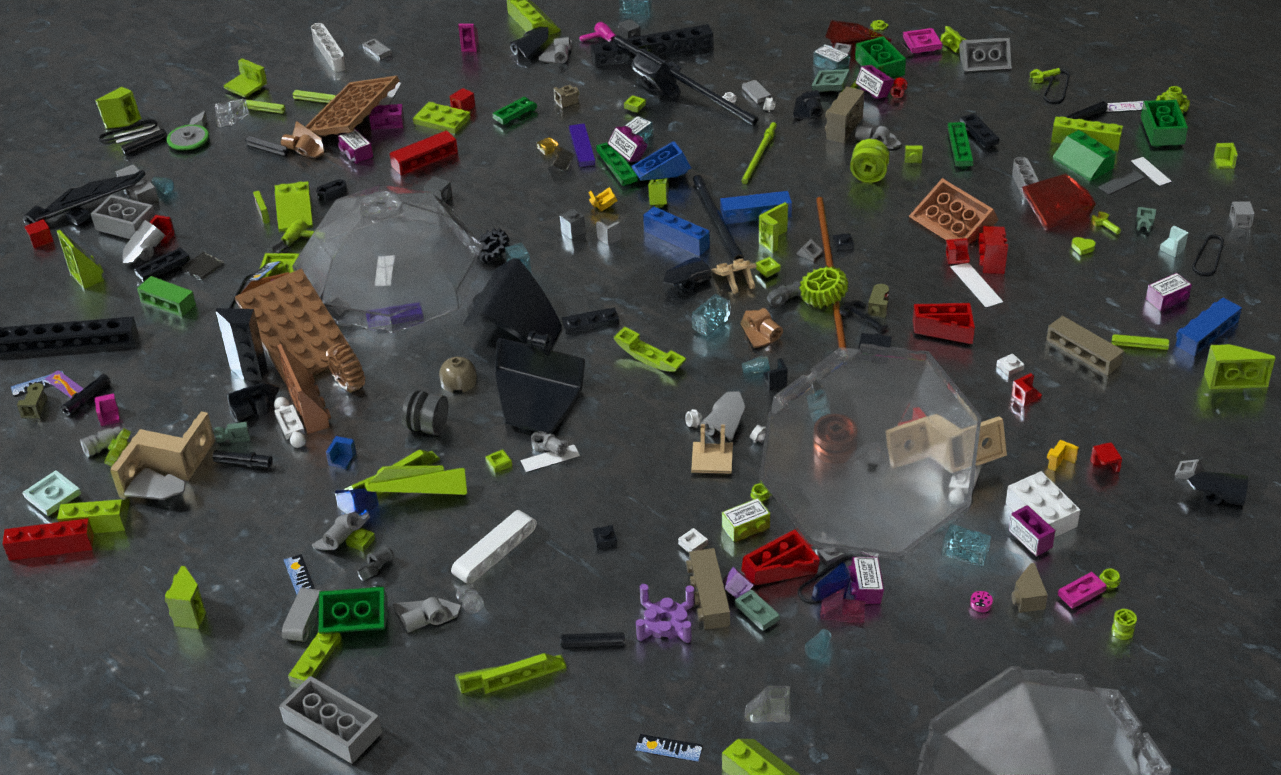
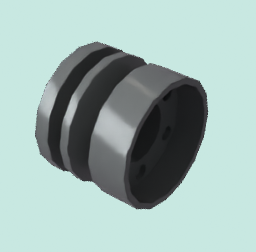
[401,389,449,436]

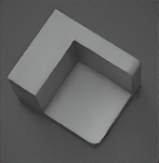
[596,221,622,246]

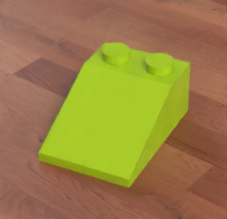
[275,181,313,232]
[57,230,104,289]
[1204,344,1276,389]

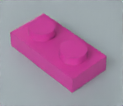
[1058,572,1107,609]

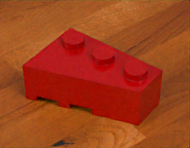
[978,226,1008,274]
[913,303,975,344]
[741,529,820,586]

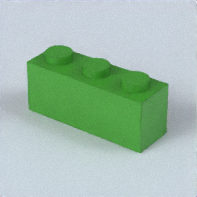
[137,276,196,317]

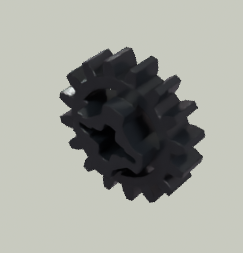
[473,228,510,264]

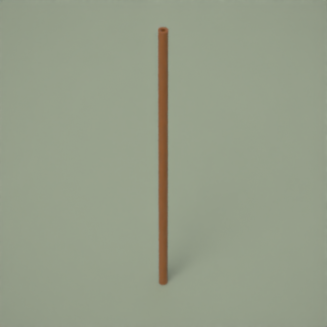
[816,197,848,361]

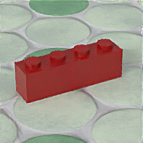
[389,130,458,176]
[2,518,94,561]

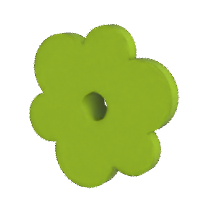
[870,20,888,31]

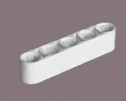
[311,23,346,72]
[451,510,537,585]

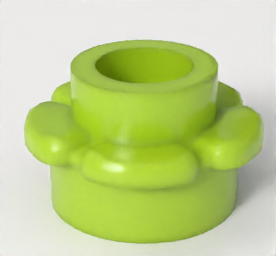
[750,483,770,502]
[1099,569,1121,588]

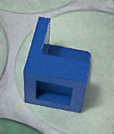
[326,436,357,469]

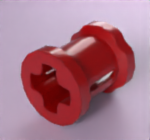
[890,78,908,98]

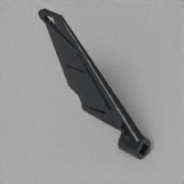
[23,170,146,225]

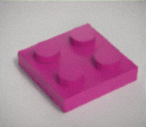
[903,28,942,53]

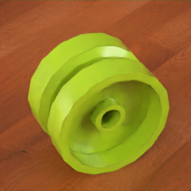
[850,139,890,183]

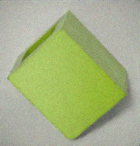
[1214,143,1238,169]

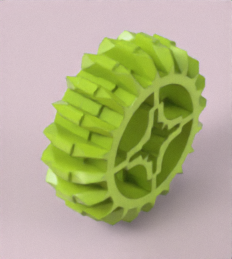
[799,266,849,308]

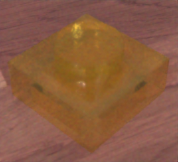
[536,137,559,155]

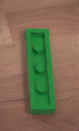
[948,122,973,167]
[596,142,638,186]

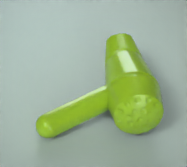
[281,219,325,248]

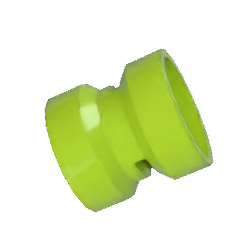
[1111,609,1137,640]

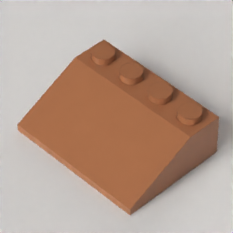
[909,178,999,245]
[277,344,331,435]

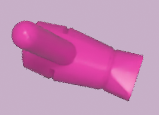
[579,22,616,42]

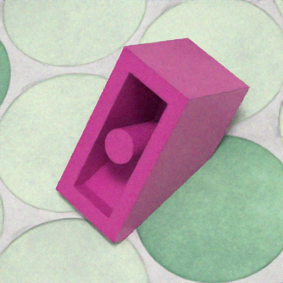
[458,24,479,52]

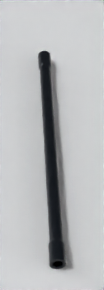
[613,35,759,126]

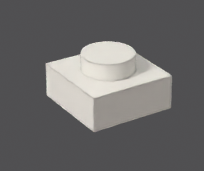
[997,354,1024,377]
[678,528,708,552]

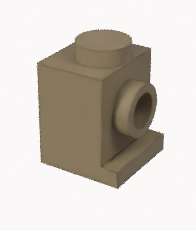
[553,85,579,108]

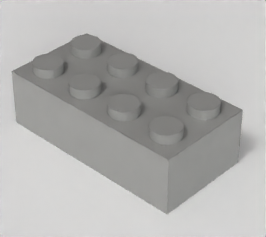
[279,676,382,764]

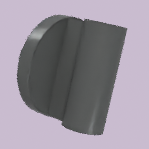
[267,240,288,253]

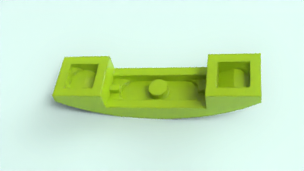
[614,327,686,372]

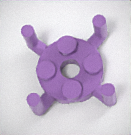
[636,584,695,643]

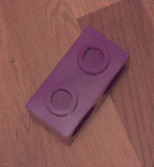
[369,104,404,130]

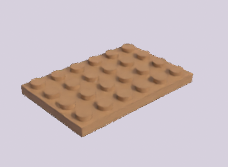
[305,76,400,136]
[235,268,355,384]

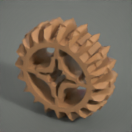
[326,342,365,393]

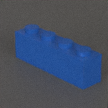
[720,191,792,224]
[643,207,710,256]
[1176,298,1242,357]

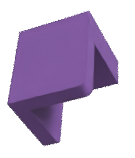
[722,567,753,599]

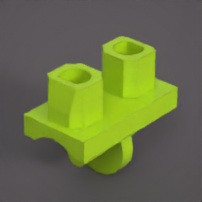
[940,26,967,53]

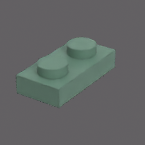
[735,589,780,631]

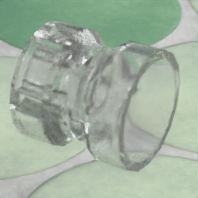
[456,584,484,614]

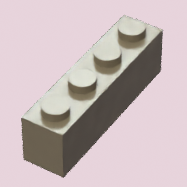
[1046,316,1124,376]
[686,548,730,630]

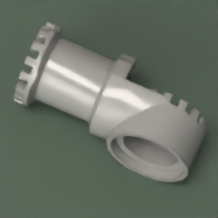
[531,431,569,457]

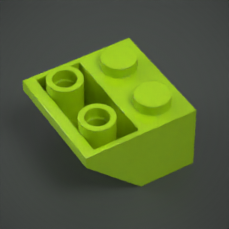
[95,87,142,129]
[165,566,206,629]

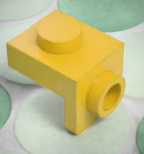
[588,187,618,212]
[1047,440,1079,471]

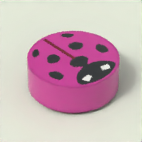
[970,591,993,612]

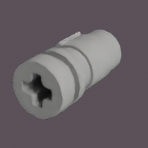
[80,426,121,457]

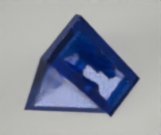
[335,489,379,516]
[811,562,851,602]

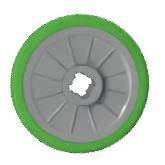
[167,125,209,150]

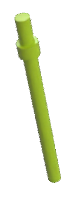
[741,122,777,184]

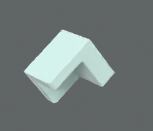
[1160,226,1189,257]

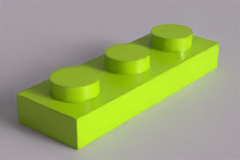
[288,632,342,685]

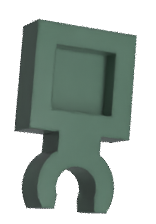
[1136,207,1156,232]
[214,422,250,443]

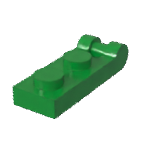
[492,97,537,125]

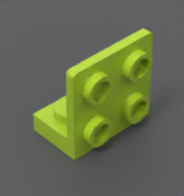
[224,58,267,97]
[759,202,788,253]

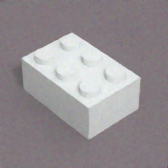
[1006,471,1080,537]

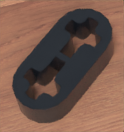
[316,179,347,201]

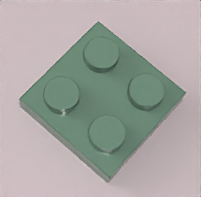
[811,69,850,92]

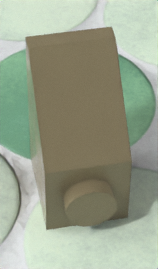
[1012,563,1048,613]

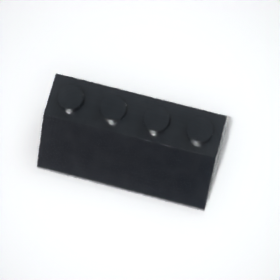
[216,308,267,381]

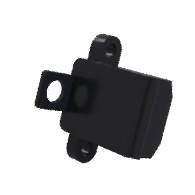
[631,48,681,98]

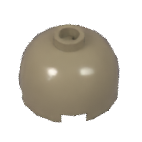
[439,356,477,393]

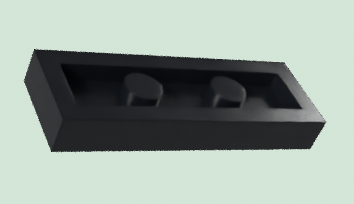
[960,113,1000,148]
[134,247,191,282]
[562,307,619,334]

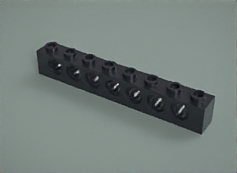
[590,24,714,67]
[0,316,138,355]

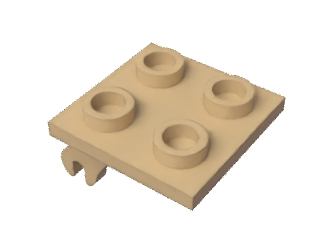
[711,259,757,294]
[691,424,733,474]

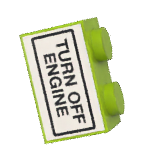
[722,498,770,542]

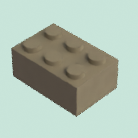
[825,87,864,144]

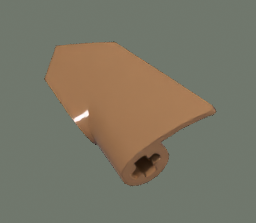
[281,121,325,158]
[740,308,783,348]

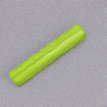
[293,90,336,103]
[240,99,286,114]
[1111,334,1169,350]

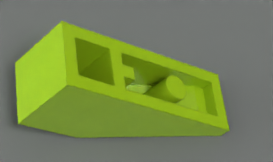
[648,178,669,208]

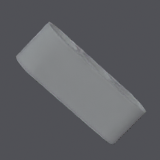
[1012,157,1039,200]
[282,587,322,642]

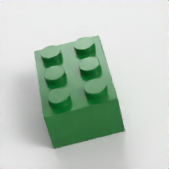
[855,36,906,79]
[1141,100,1188,146]

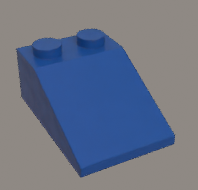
[631,141,691,181]

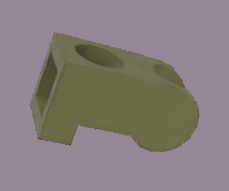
[868,284,889,318]
[17,383,47,418]

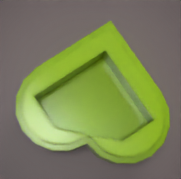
[1071,237,1096,256]

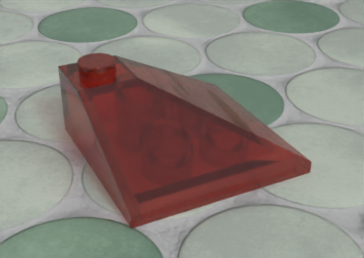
[825,20,892,45]
[1021,174,1096,230]

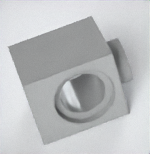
[1229,201,1255,229]

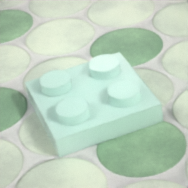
[23,470,81,516]

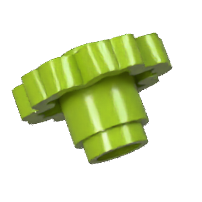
[1156,86,1190,114]
[104,428,131,467]

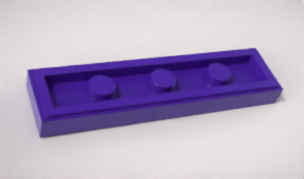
[569,123,595,167]

